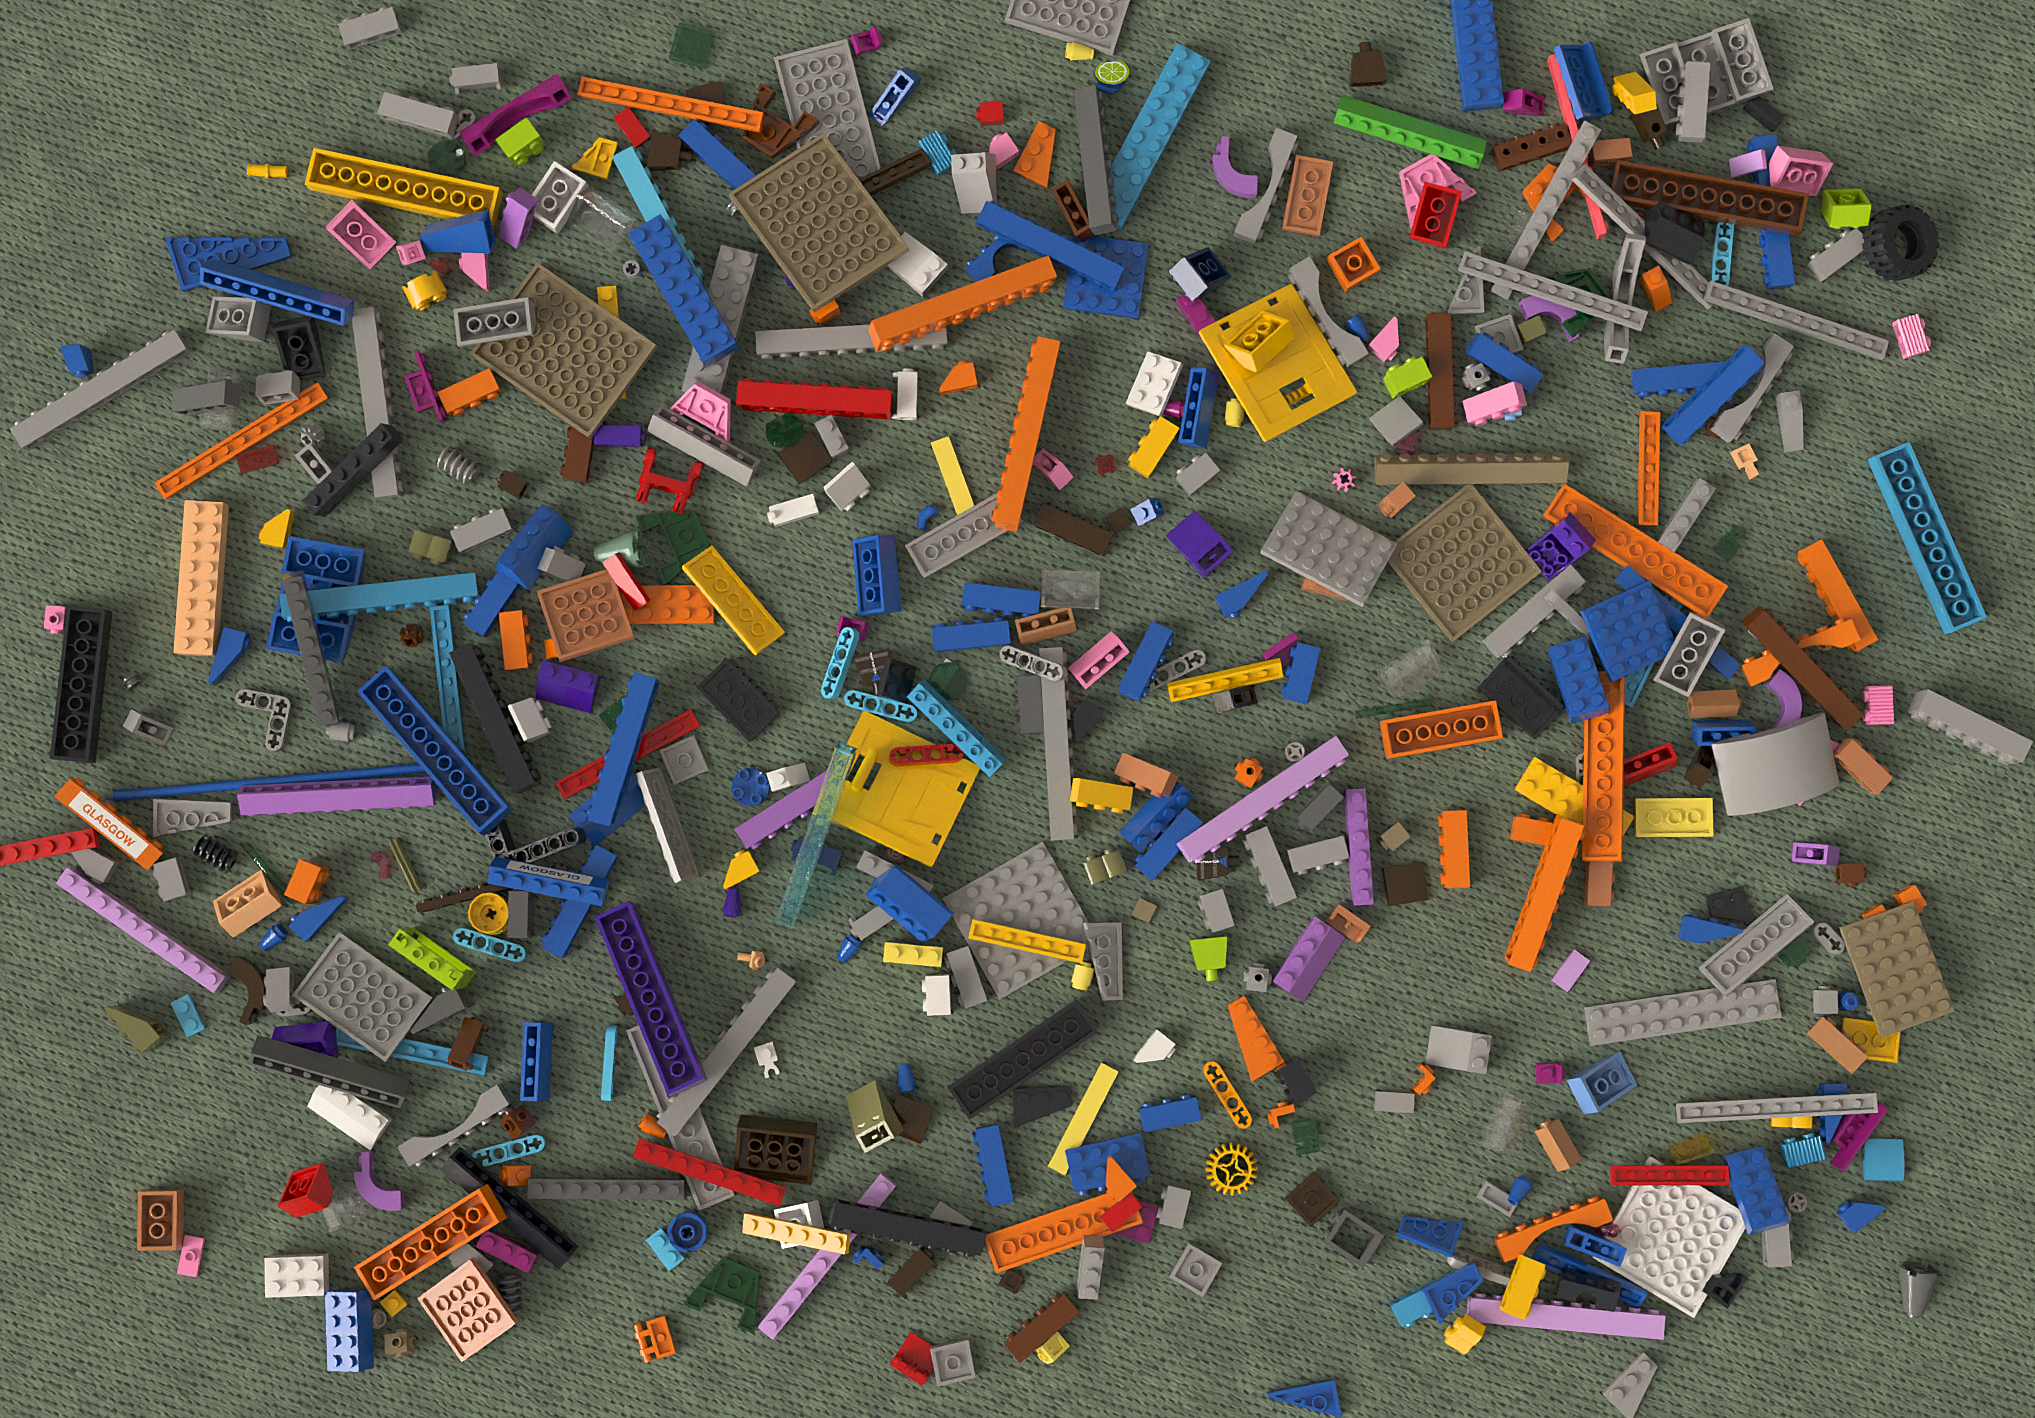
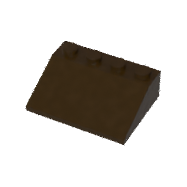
[734,1114,817,1185]

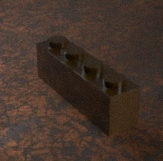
[1033,502,1113,557]

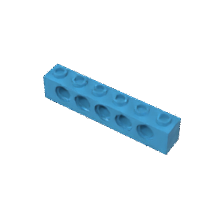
[907,680,1007,777]

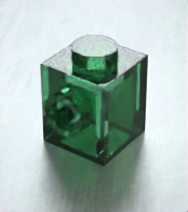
[1779,936,1813,966]

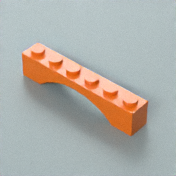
[1741,617,1861,686]
[1493,1195,1613,1262]

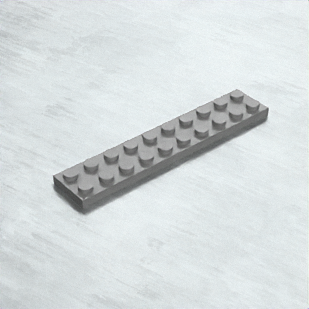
[1584,979,1782,1046]
[626,1025,735,1210]

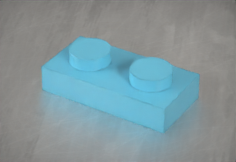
[171,994,206,1037]
[646,1228,685,1271]

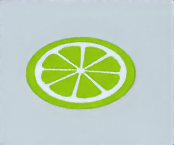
[1095,61,1129,84]

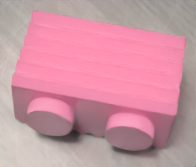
[1892,314,1931,359]
[1861,685,1894,725]

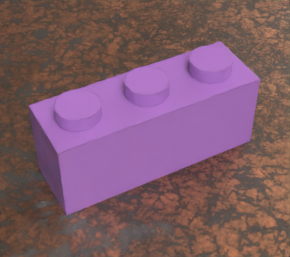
[498,187,539,249]

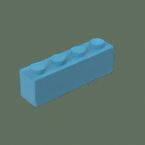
[1389,1269,1468,1327]

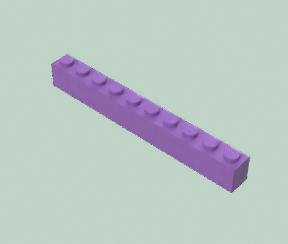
[237,776,436,816]

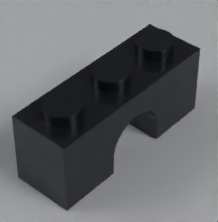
[1556,1267,1620,1312]

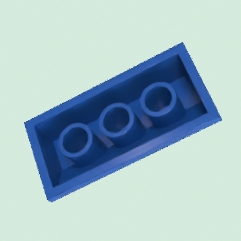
[497,503,574,590]
[852,535,901,616]
[568,769,646,846]
[866,865,954,943]

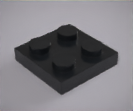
[877,658,917,704]

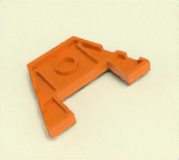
[1522,163,1585,243]

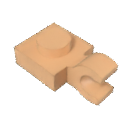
[1731,444,1759,480]

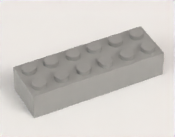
[1907,689,2033,765]

